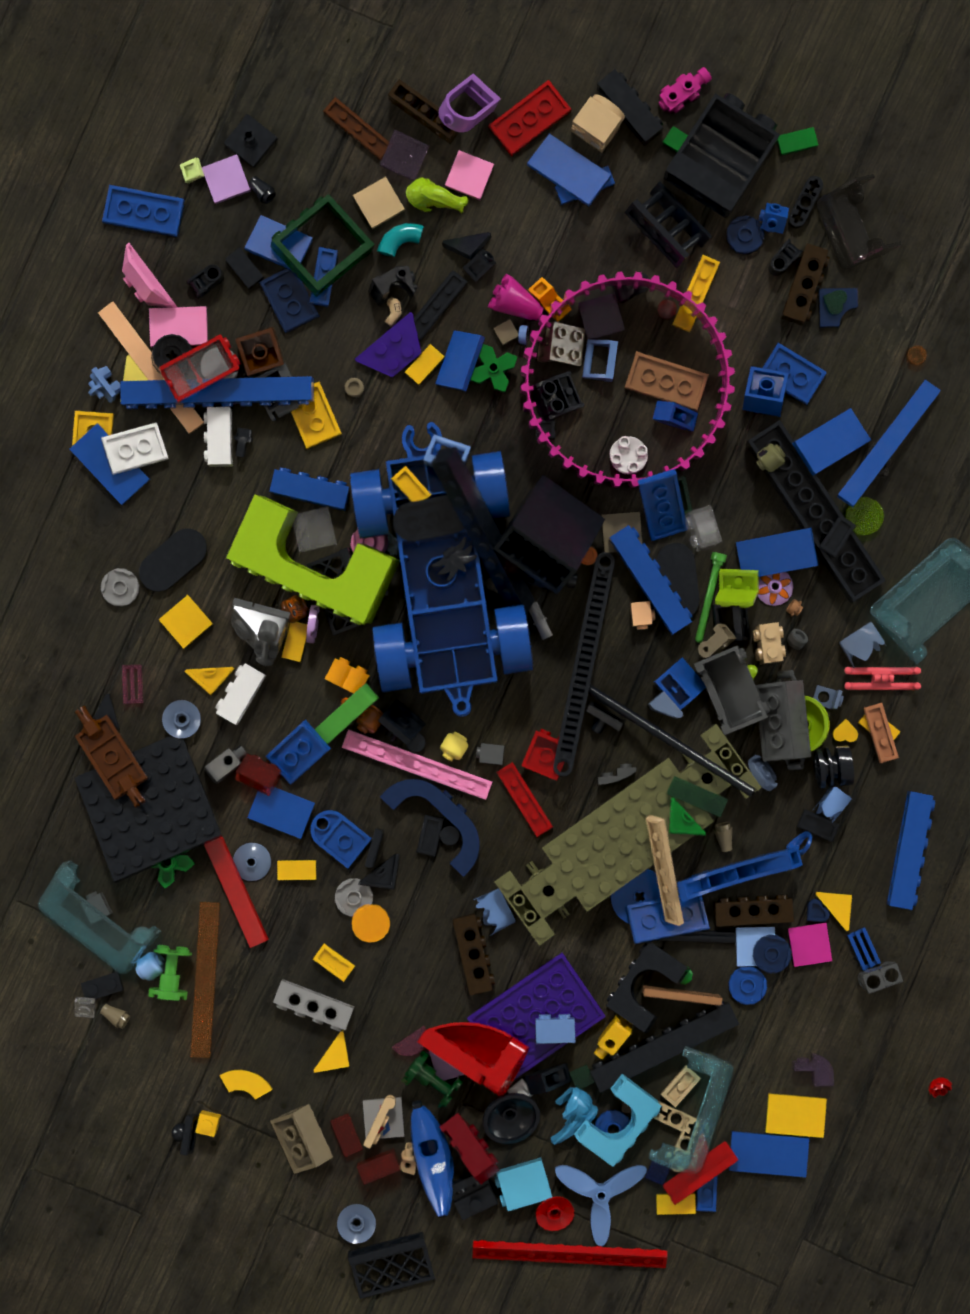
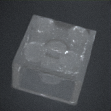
[685,505,722,552]

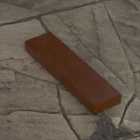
[323,97,393,161]

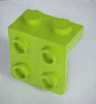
[715,569,759,608]

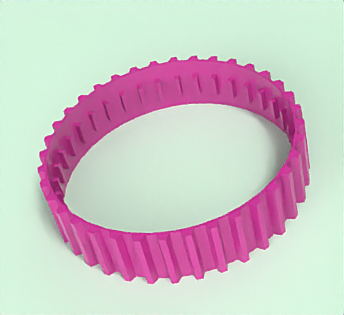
[520,272,735,488]

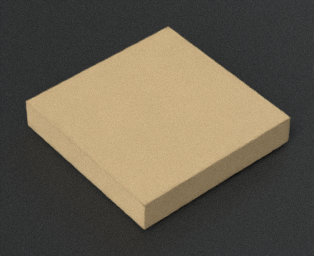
[353,177,405,229]

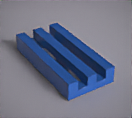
[847,927,881,971]

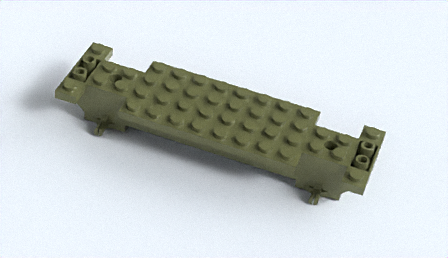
[494,724,762,946]

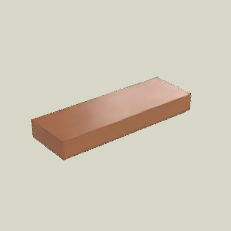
[863,703,899,763]

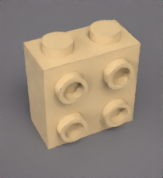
[752,622,786,665]

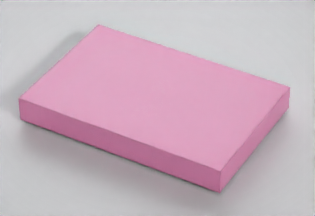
[149,306,208,347]

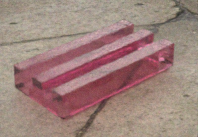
[122,665,143,704]

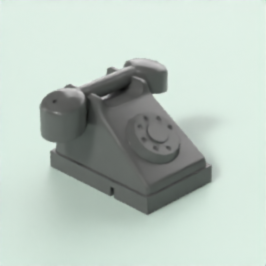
[231,598,290,666]

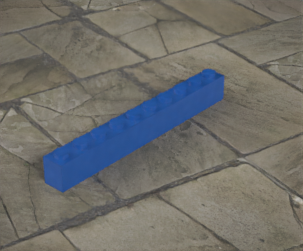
[120,376,314,409]

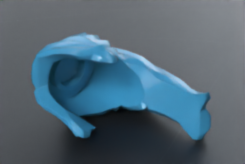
[551,1087,598,1145]

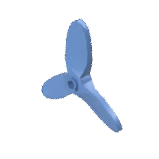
[555,1165,647,1246]

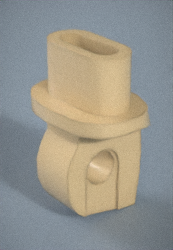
[401,1143,416,1175]

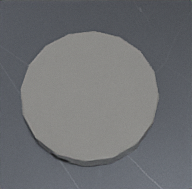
[101,568,140,607]
[335,878,373,916]

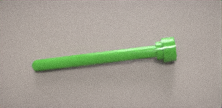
[695,552,727,643]

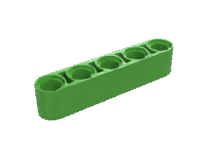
[314,683,379,745]

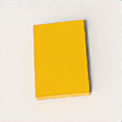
[291,382,342,449]
[765,1093,827,1138]

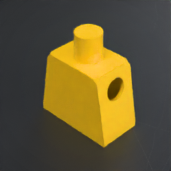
[594,1014,633,1060]

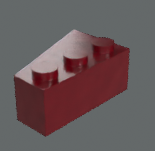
[440,1113,500,1184]

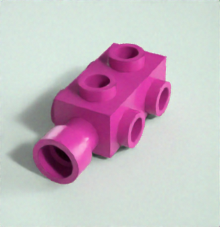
[658,67,712,113]

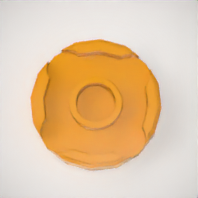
[352,904,390,943]

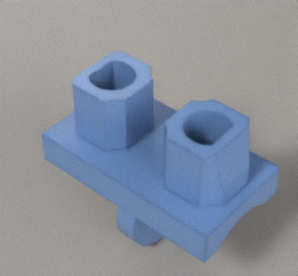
[88,366,121,403]

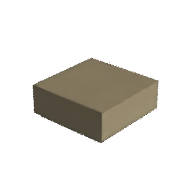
[493,319,519,345]

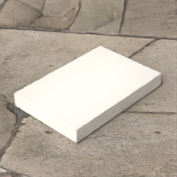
[101,422,168,475]

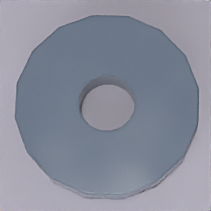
[748,755,778,791]

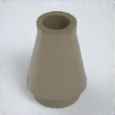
[714,822,733,852]
[100,1004,130,1029]

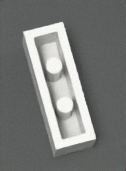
[204,407,233,467]
[215,663,267,725]

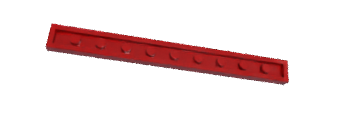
[472,1240,667,1268]

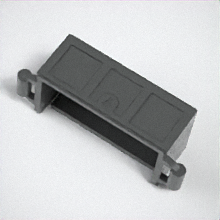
[756,670,811,771]

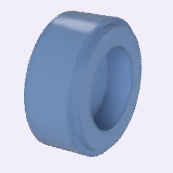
[518,325,529,345]

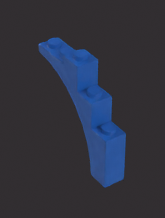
[677,847,803,901]

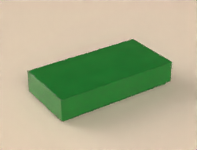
[777,127,818,156]

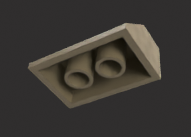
[270,1104,333,1174]

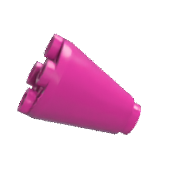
[488,273,544,321]

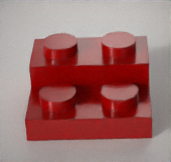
[521,729,565,781]

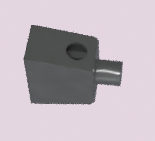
[204,745,247,785]

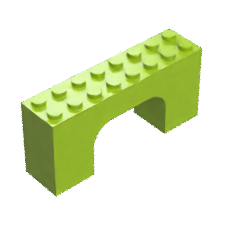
[226,494,400,625]

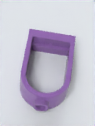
[439,74,501,132]

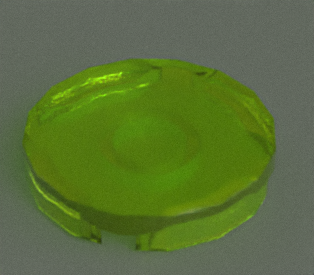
[845,497,884,536]

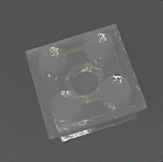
[293,507,337,553]

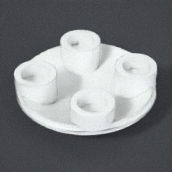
[610,436,648,474]

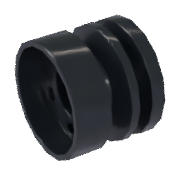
[151,334,193,374]
[813,745,854,789]

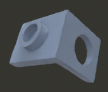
[813,685,844,710]

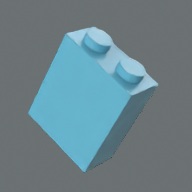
[494,1157,552,1211]

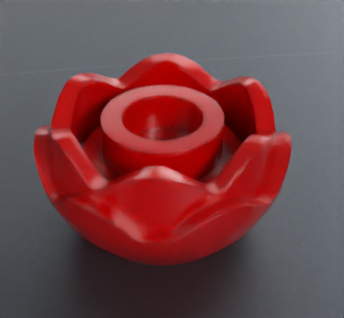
[929,1077,952,1098]

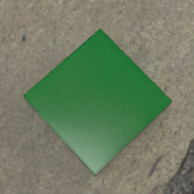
[663,126,688,152]

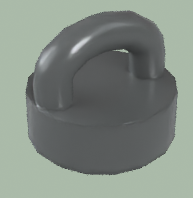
[787,629,808,650]

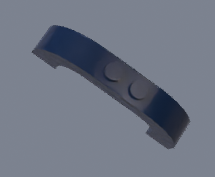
[380,779,480,877]

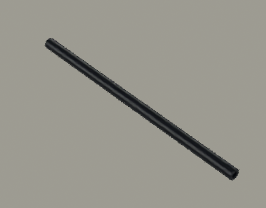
[588,684,756,797]

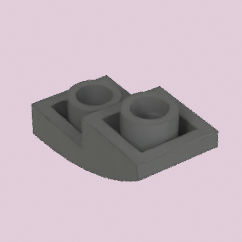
[597,764,636,785]

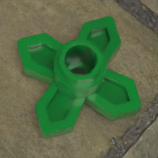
[470,344,517,393]
[152,855,195,888]

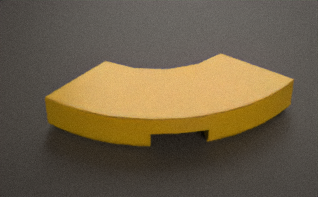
[220,1070,272,1100]

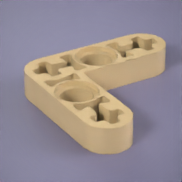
[654,1101,703,1172]

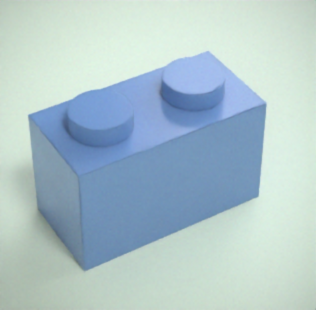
[535,1014,575,1044]

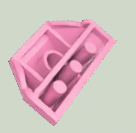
[122,243,177,308]

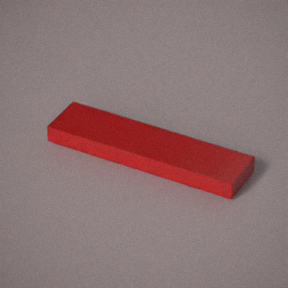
[497,762,553,837]

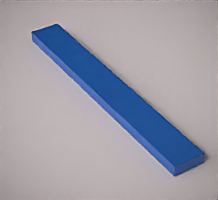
[837,380,941,508]

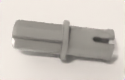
[529,602,553,640]

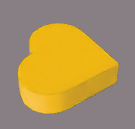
[832,719,858,742]

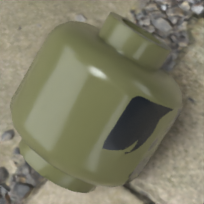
[756,443,786,472]

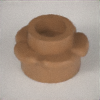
[786,599,803,617]

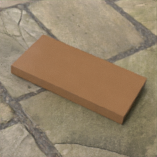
[625,351,709,411]
[641,985,722,1006]

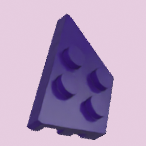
[355,312,422,377]

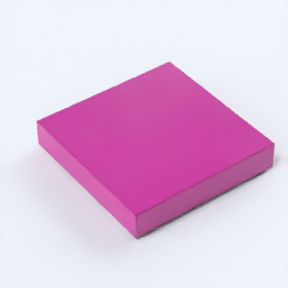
[788,922,832,967]

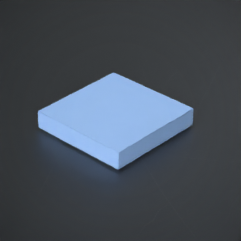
[735,926,775,966]

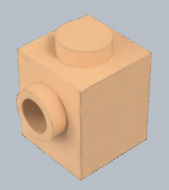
[630,601,655,630]

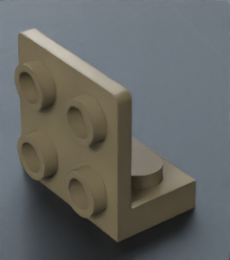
[537,322,585,366]

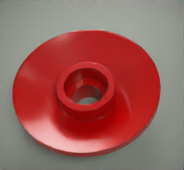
[536,1197,574,1231]

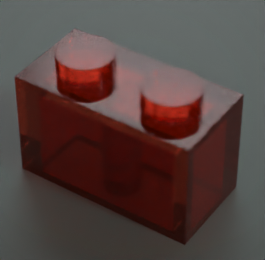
[235,753,281,796]
[357,1148,401,1185]

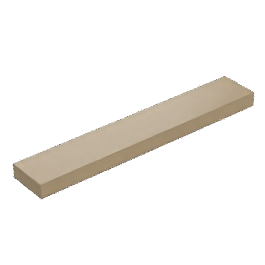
[646,815,684,926]

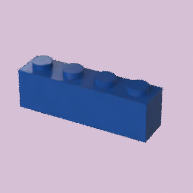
[269,467,350,511]

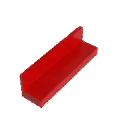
[663,1141,739,1205]

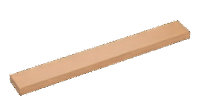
[98,302,204,434]

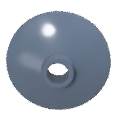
[162,700,201,738]
[233,843,271,881]
[337,1204,376,1244]

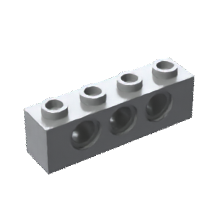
[273,979,355,1032]

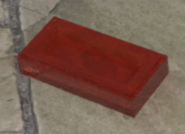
[330,1113,363,1157]

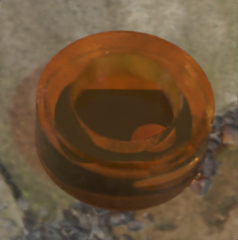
[906,346,927,366]

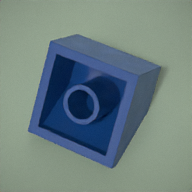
[742,366,789,417]

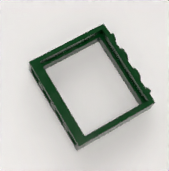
[270,194,375,297]

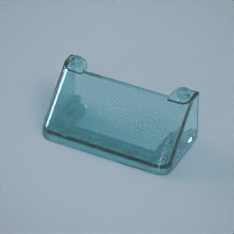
[870,538,970,665]
[38,861,162,974]
[648,1046,734,1174]

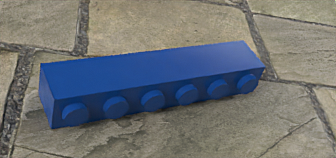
[609,525,693,635]
[886,791,935,910]

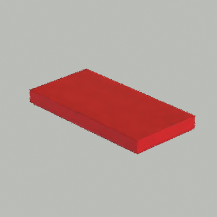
[488,80,572,157]

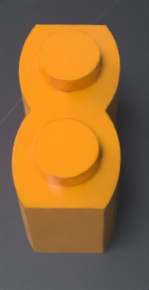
[325,657,369,694]

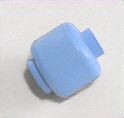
[135,952,165,981]

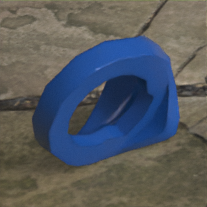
[786,832,813,856]

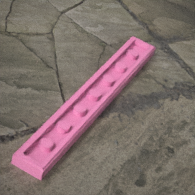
[342,730,492,800]

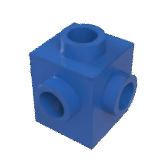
[759,203,789,234]

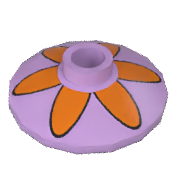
[757,572,793,606]

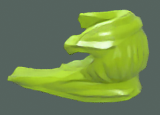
[406,177,468,213]

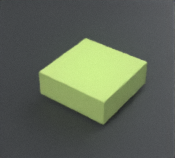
[180,158,204,183]

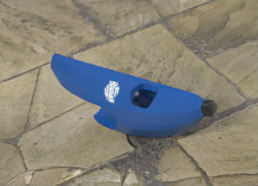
[411,1100,454,1218]

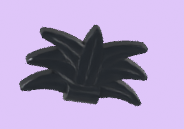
[431,537,477,581]

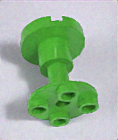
[148,945,192,1000]

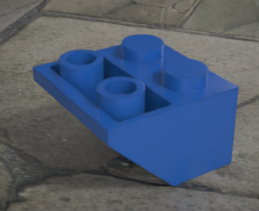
[653,657,706,710]

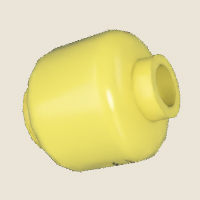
[440,732,468,761]

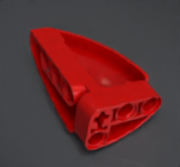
[418,1022,529,1096]

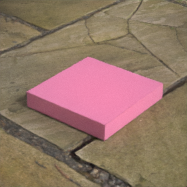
[445,150,494,200]

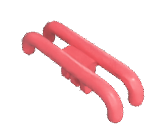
[844,667,921,690]

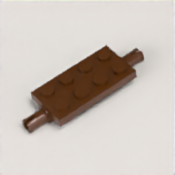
[75,706,149,807]

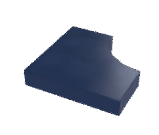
[818,288,858,328]

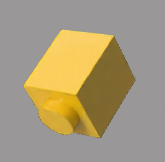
[195,1110,221,1137]

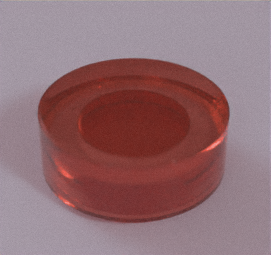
[657,300,677,320]

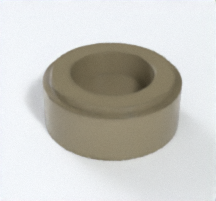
[345,378,364,398]

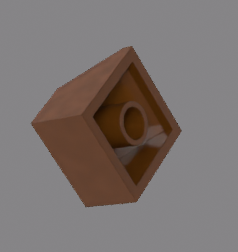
[235,327,284,376]

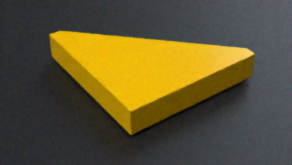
[184,667,235,695]
[815,892,852,931]
[314,1031,350,1073]

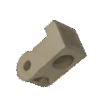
[698,624,737,658]

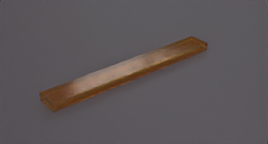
[190,902,220,1058]

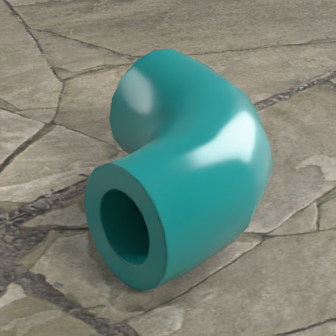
[377,223,424,257]

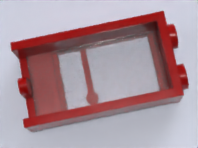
[159,334,241,403]

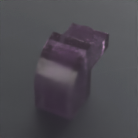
[792,1053,834,1086]

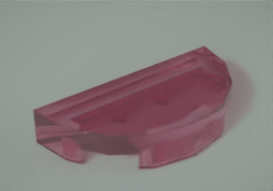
[392,1026,426,1056]

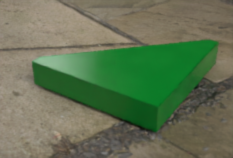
[669,797,706,835]

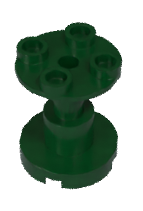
[401,1049,463,1108]

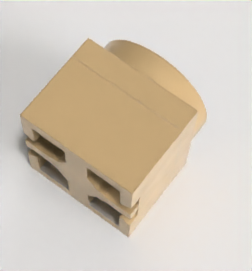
[571,94,625,153]

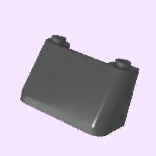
[694,645,770,735]

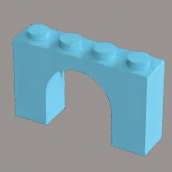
[574,1074,662,1167]

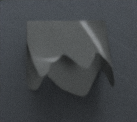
[858,961,903,994]

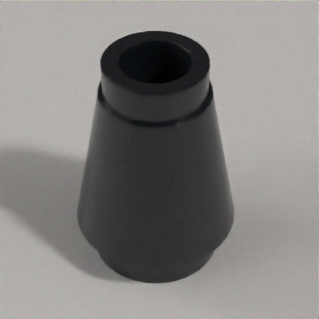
[248,176,276,204]

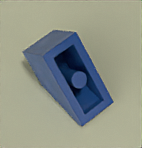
[653,401,698,431]

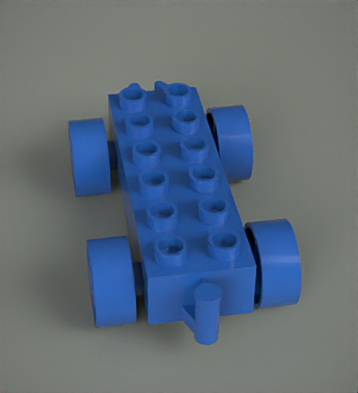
[350,422,533,717]

